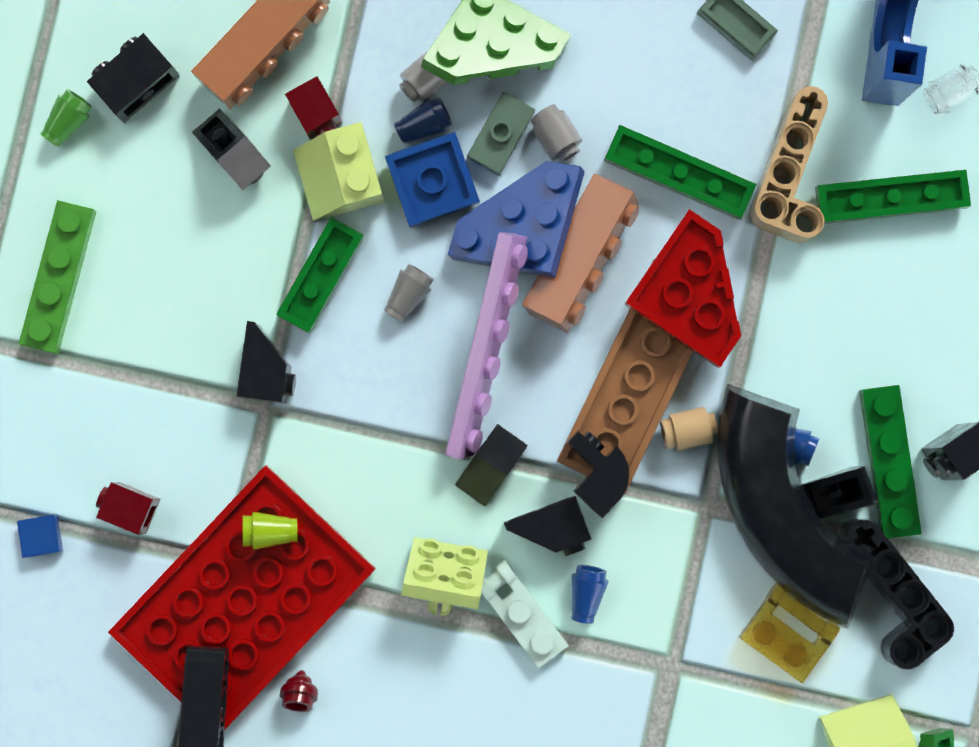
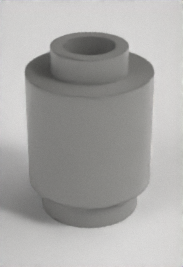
[399,51,448,103]
[531,104,583,163]

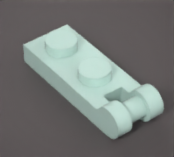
[481,560,569,669]

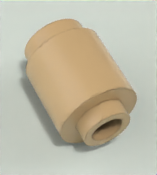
[660,407,718,451]

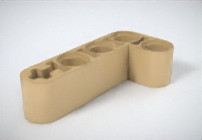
[749,86,828,243]

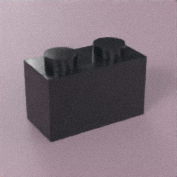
[86,33,180,123]
[921,422,979,480]

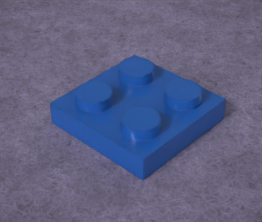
[385,132,480,228]

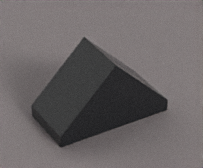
[455,424,528,506]
[802,466,878,519]

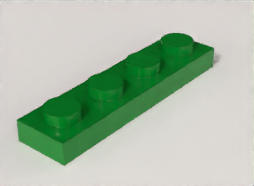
[604,124,757,220]
[815,169,971,224]
[859,385,922,539]

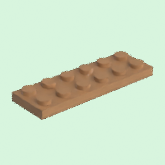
[556,258,693,494]

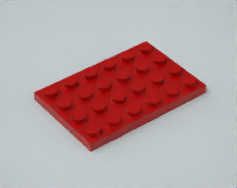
[108,465,376,730]

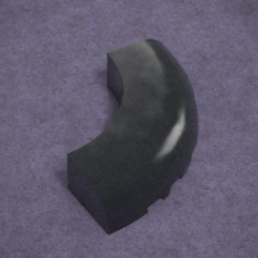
[718,384,874,629]

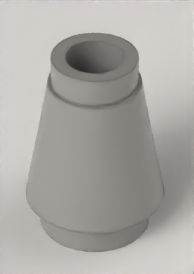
[384,264,434,322]

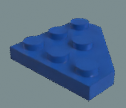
[447,161,585,278]

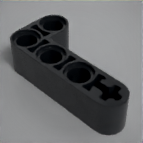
[839,519,954,670]
[178,646,230,747]

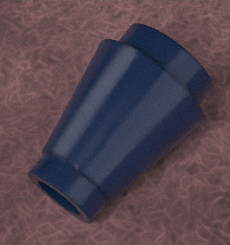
[394,97,452,143]

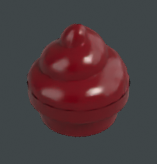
[279,670,318,712]

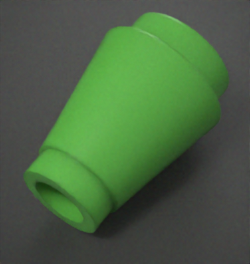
[40,89,92,147]

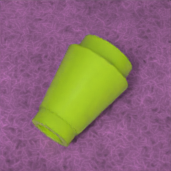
[243,512,297,550]

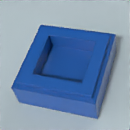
[17,514,63,558]

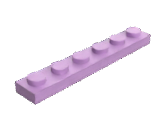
[445,232,528,460]

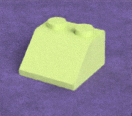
[293,122,385,222]
[819,694,918,747]

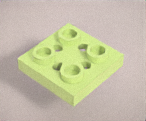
[401,537,488,616]

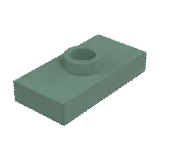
[467,92,535,175]

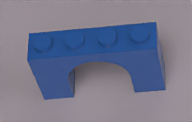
[861,0,928,106]

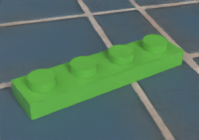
[18,200,97,354]

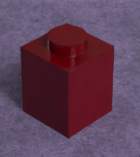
[285,76,343,140]
[96,482,161,535]

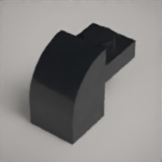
[566,431,629,518]

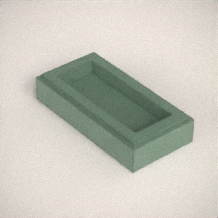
[697,0,778,61]

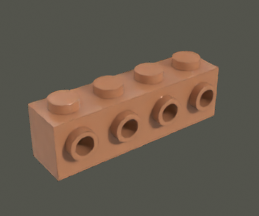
[191,0,330,110]
[522,173,639,333]

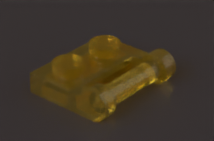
[738,583,840,684]

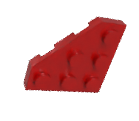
[624,209,742,368]

